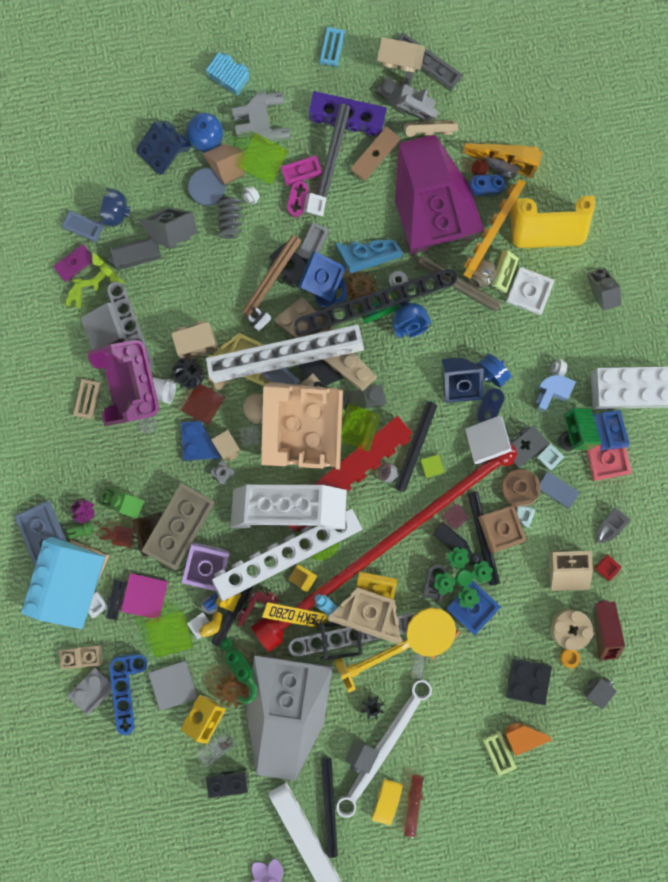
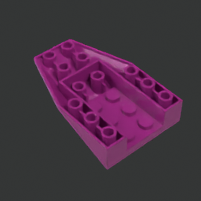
[395,134,485,255]

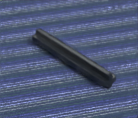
[211,585,254,647]

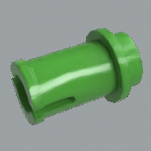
[67,521,94,539]

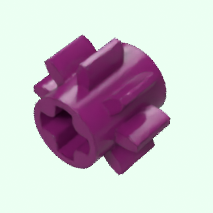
[71,499,95,524]

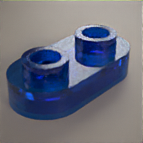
[477,388,504,423]

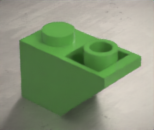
[99,486,144,519]

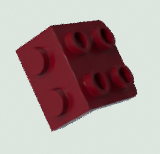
[237,589,280,627]

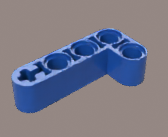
[110,653,147,735]

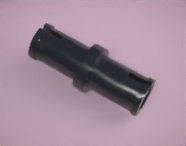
[105,580,126,620]

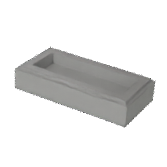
[297,222,329,262]

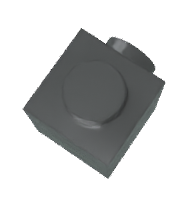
[583,677,617,710]
[345,739,379,774]

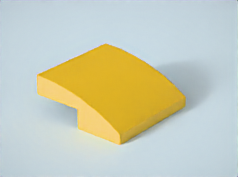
[356,572,398,600]

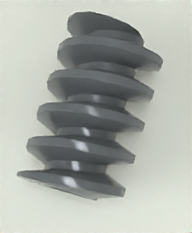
[218,197,242,239]

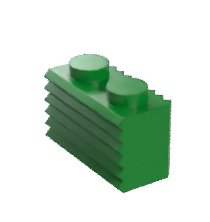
[563,408,601,450]

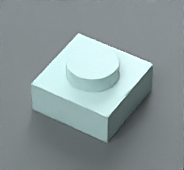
[536,444,564,471]

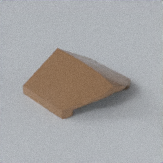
[203,144,246,186]

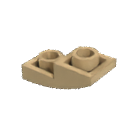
[59,645,103,670]

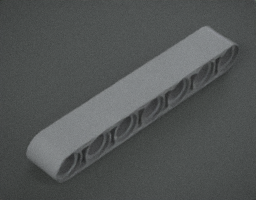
[289,613,415,656]

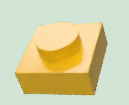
[215,593,241,612]

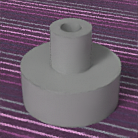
[379,463,399,483]

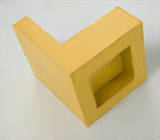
[289,564,318,592]

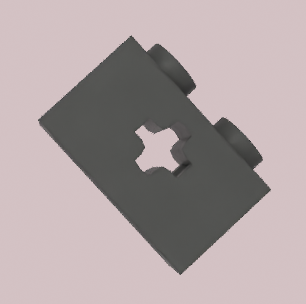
[509,426,549,469]

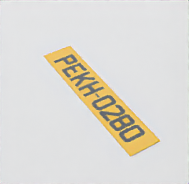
[262,603,328,629]

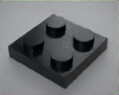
[506,658,552,705]

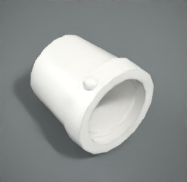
[153,378,176,404]

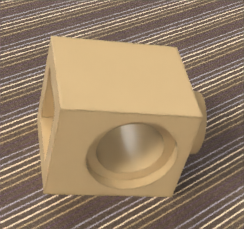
[212,430,241,461]

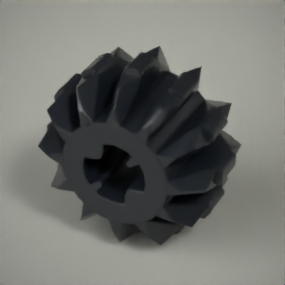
[171,357,205,391]

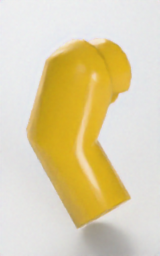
[199,612,223,637]

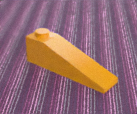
[462,143,543,179]

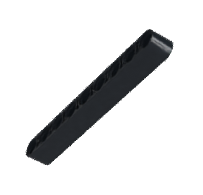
[293,269,457,337]

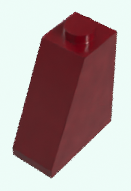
[593,600,625,661]

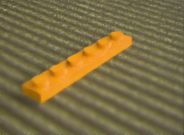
[464,179,526,278]

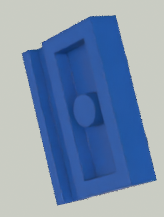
[593,410,630,451]

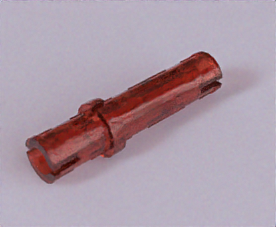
[404,774,424,838]

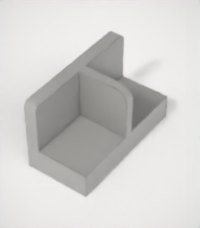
[396,84,438,121]

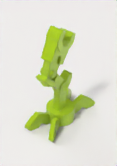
[66,254,124,309]

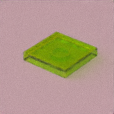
[238,132,289,185]
[341,403,381,451]
[144,610,194,658]

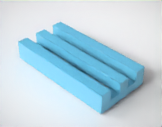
[319,27,345,68]

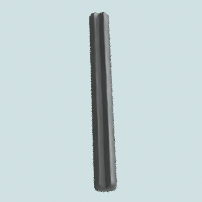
[317,104,350,197]

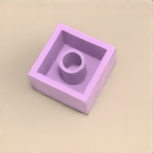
[182,542,230,591]

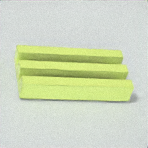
[491,250,519,293]
[482,731,516,776]

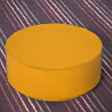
[560,649,580,668]

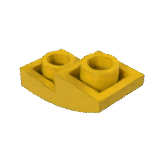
[371,779,403,825]

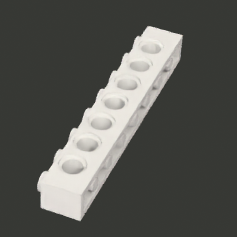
[206,325,364,383]
[211,509,363,601]

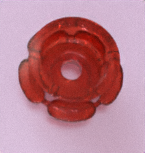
[472,159,489,176]

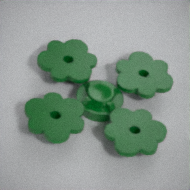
[434,547,493,609]

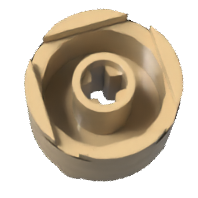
[550,609,594,650]

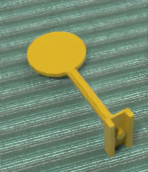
[334,607,456,693]

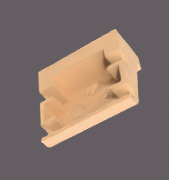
[261,382,343,469]

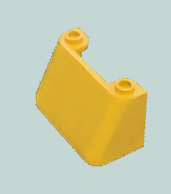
[510,196,595,248]

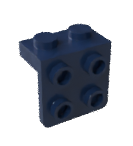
[136,121,191,175]

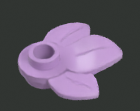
[251,858,283,882]

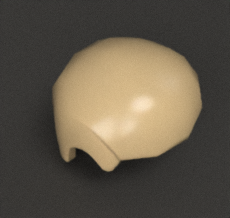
[243,393,263,424]

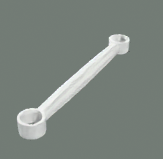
[337,679,432,818]

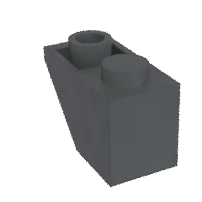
[587,268,621,311]

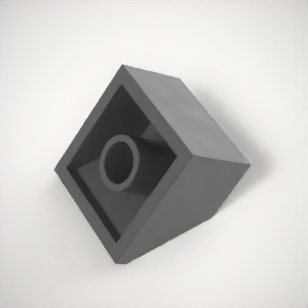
[140,207,197,248]

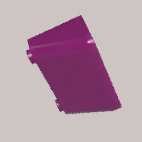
[87,340,159,427]

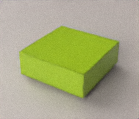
[420,455,445,478]

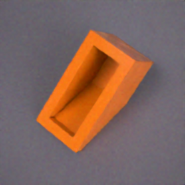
[503,722,552,756]

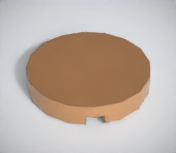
[502,469,540,507]

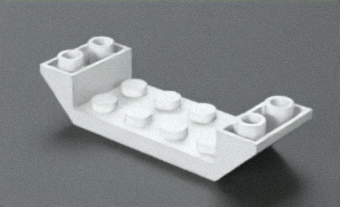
[230,485,347,529]

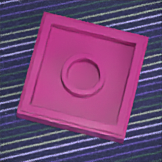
[121,573,168,620]

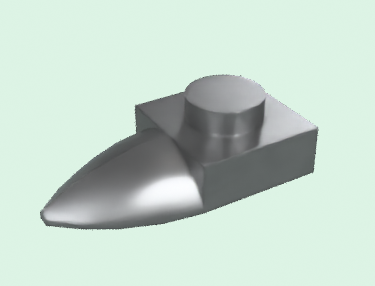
[482,157,519,180]
[597,507,631,543]

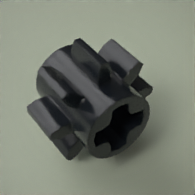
[361,695,385,720]

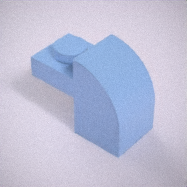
[535,375,576,412]

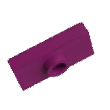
[53,244,93,282]

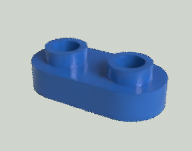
[468,175,506,196]

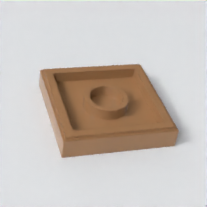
[478,505,527,554]

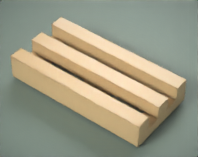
[73,378,101,420]

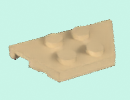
[328,588,402,645]

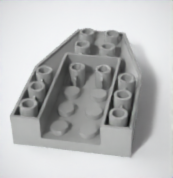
[246,654,332,781]

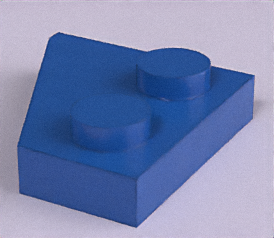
[181,421,221,461]

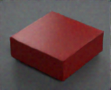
[594,554,622,582]

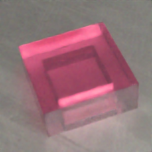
[442,503,470,530]

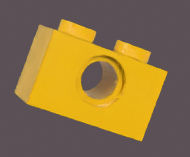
[180,695,226,744]

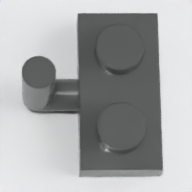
[376,71,413,116]

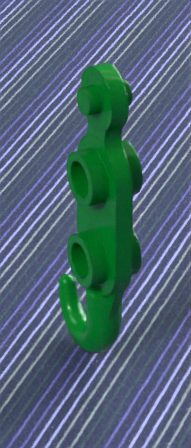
[220,637,257,704]

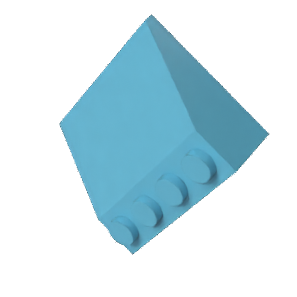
[21,537,106,629]

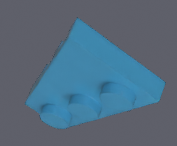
[335,239,402,273]

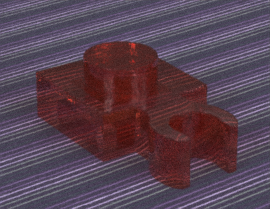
[99,526,135,548]

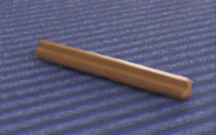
[242,235,301,316]

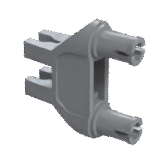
[232,91,290,145]

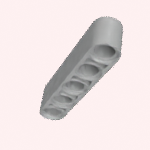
[107,282,153,369]

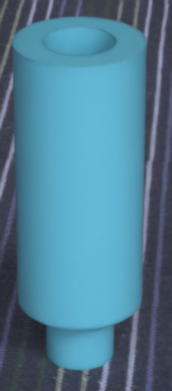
[314,594,338,617]

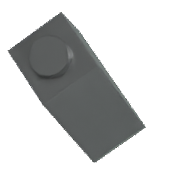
[344,385,386,413]

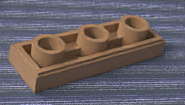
[351,126,401,182]

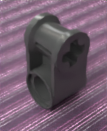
[422,564,446,603]

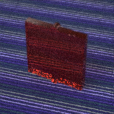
[181,384,225,425]

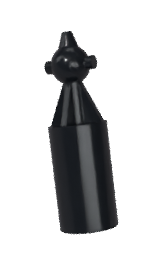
[432,522,481,566]

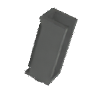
[109,238,162,271]

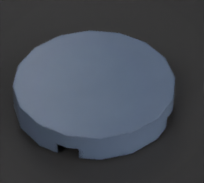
[188,168,226,206]

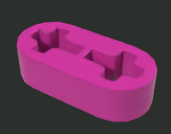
[287,181,308,218]

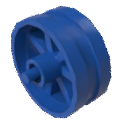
[477,353,512,388]

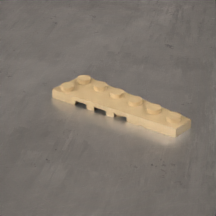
[274,297,377,391]

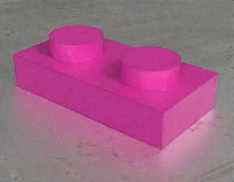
[281,155,322,186]

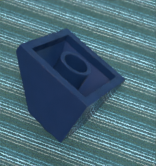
[442,357,484,403]

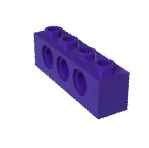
[308,91,387,136]

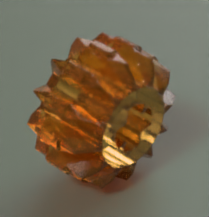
[345,271,377,300]
[216,674,249,708]

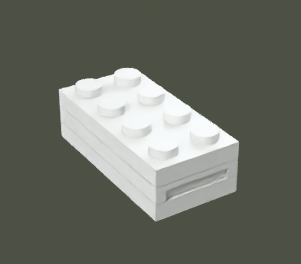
[591,367,668,409]

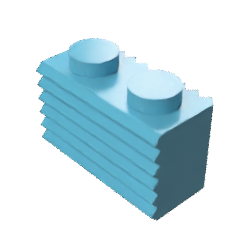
[205,52,250,96]

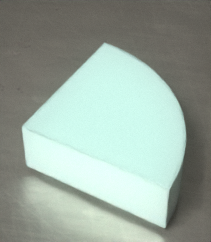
[515,506,535,528]

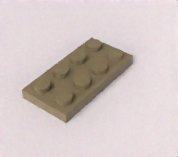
[142,483,215,570]

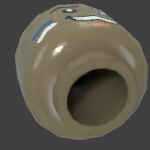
[469,260,497,288]

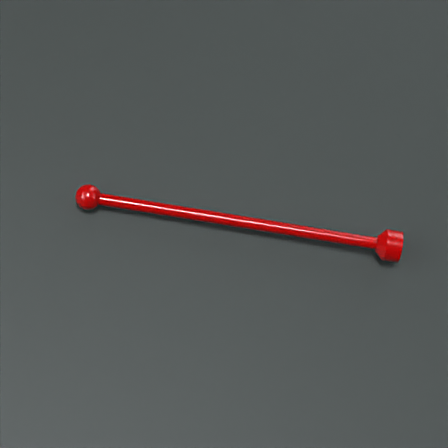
[251,442,517,652]

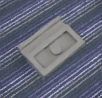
[68,667,112,716]

